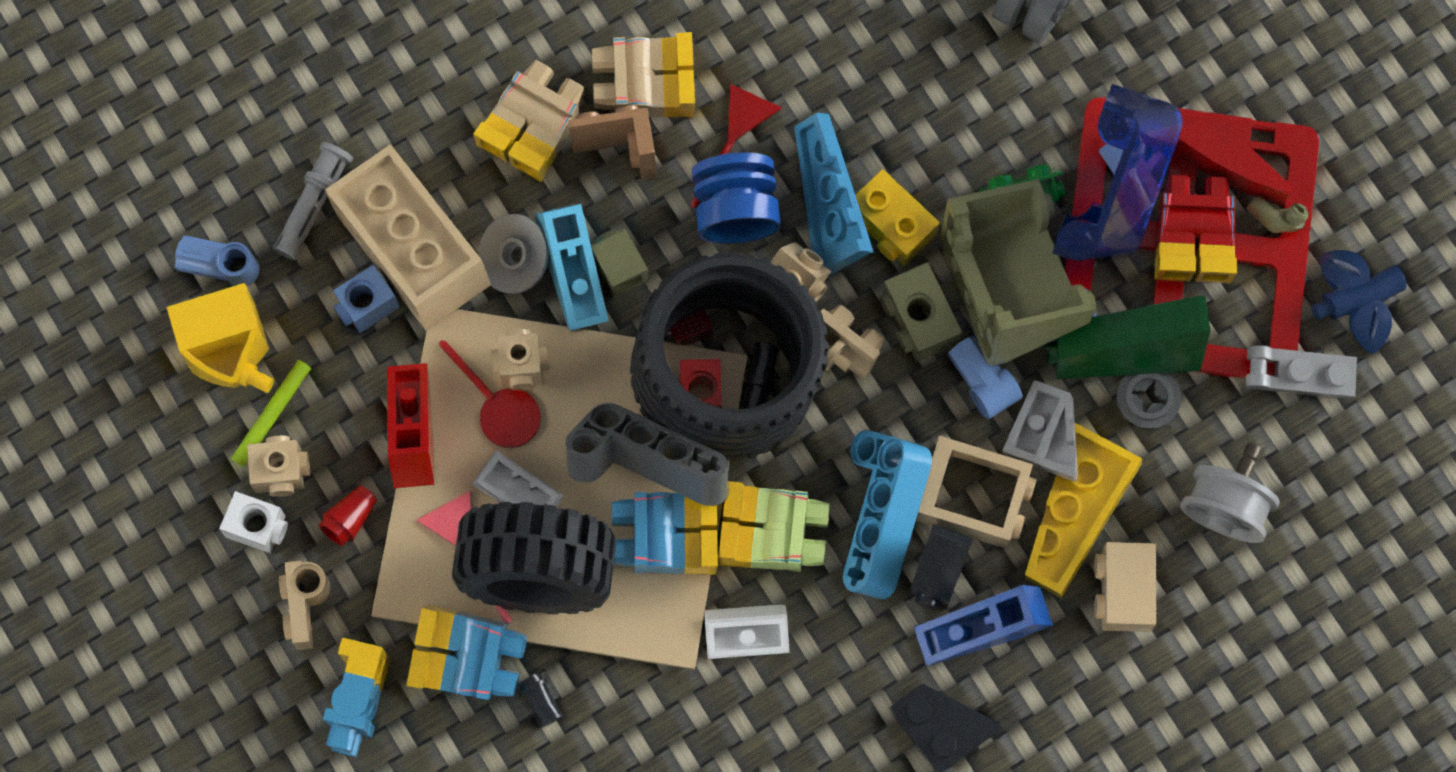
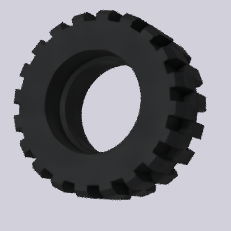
[452,502,616,615]

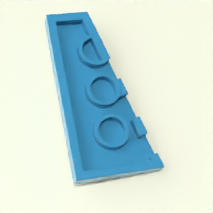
[794,113,873,276]

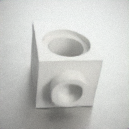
[219,491,288,554]

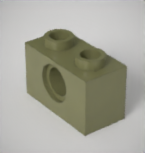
[879,262,962,362]

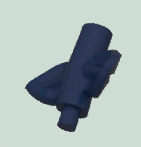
[1311,250,1407,354]

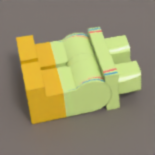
[718,481,830,572]

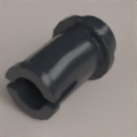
[518,672,564,728]

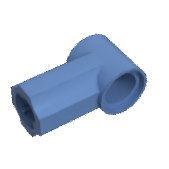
[175,235,260,286]
[948,335,1023,420]

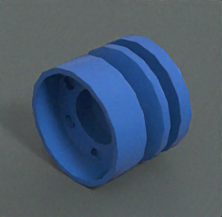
[692,152,781,244]

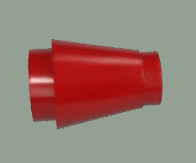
[319,485,377,546]

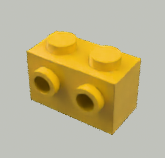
[855,169,940,266]

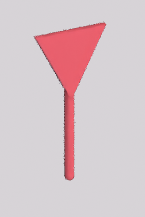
[417,491,511,623]

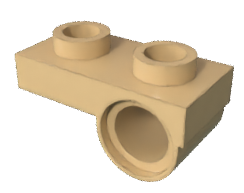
[279,561,330,650]

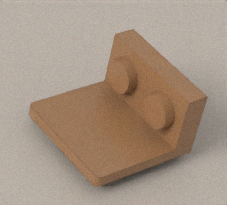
[568,105,657,181]

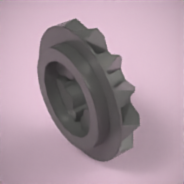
[1117,373,1181,430]

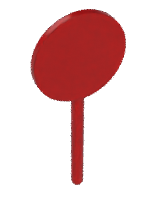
[439,340,541,448]

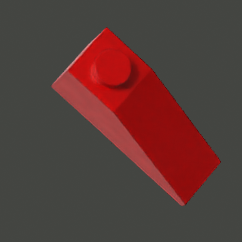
[387,363,435,489]

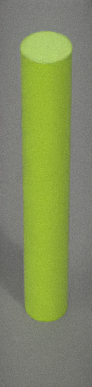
[230,360,311,468]

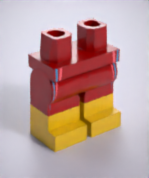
[1154,175,1237,284]

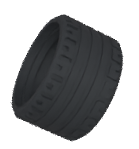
[630,252,828,462]

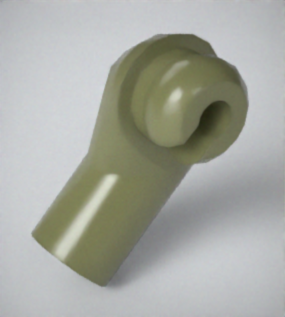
[1246,195,1308,233]

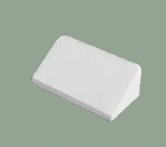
[704,604,789,659]

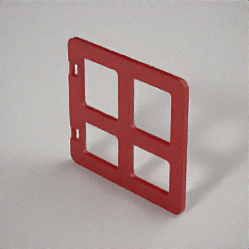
[1065,97,1320,379]

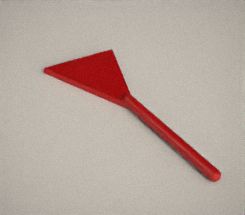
[691,84,782,209]

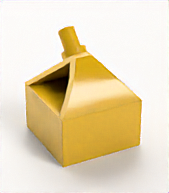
[166,283,274,393]

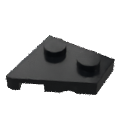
[889,683,1002,772]

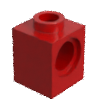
[680,359,722,408]

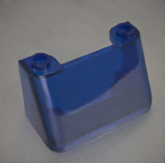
[1052,84,1183,261]

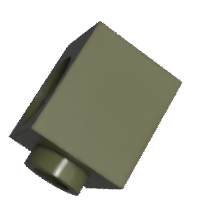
[591,229,649,298]

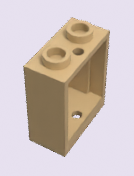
[916,436,1037,549]

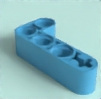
[843,430,932,599]

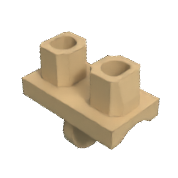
[821,305,884,380]

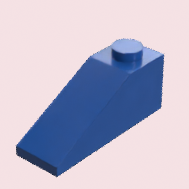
[914,585,1053,666]

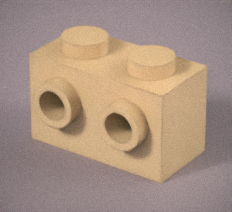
[1094,542,1156,632]

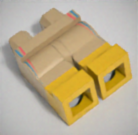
[592,32,695,117]
[473,60,585,182]

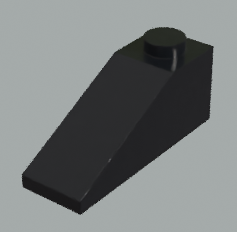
[908,524,973,610]

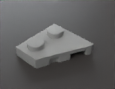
[1002,380,1078,482]

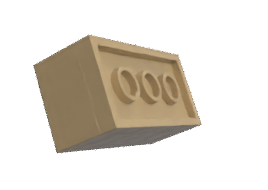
[325,144,491,331]

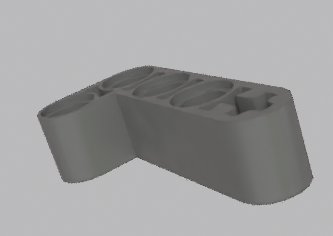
[565,403,729,506]

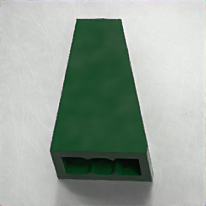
[1046,296,1211,379]

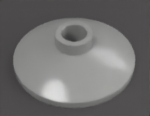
[478,214,549,294]

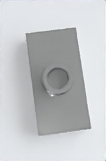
[472,450,563,508]

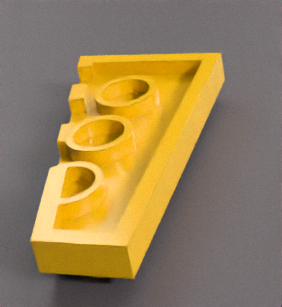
[1025,423,1142,598]

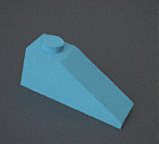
[534,204,608,331]

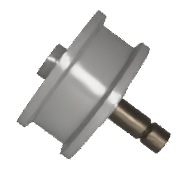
[1180,443,1280,543]

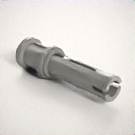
[272,142,353,261]

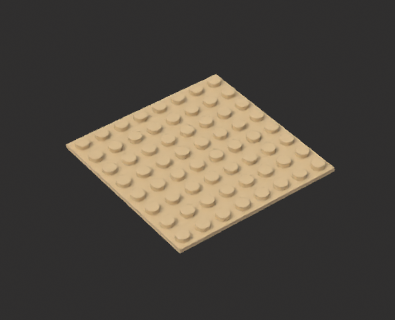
[371,309,748,670]

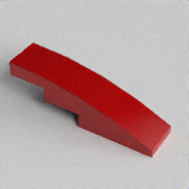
[1144,102,1295,207]

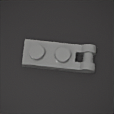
[1245,346,1357,399]

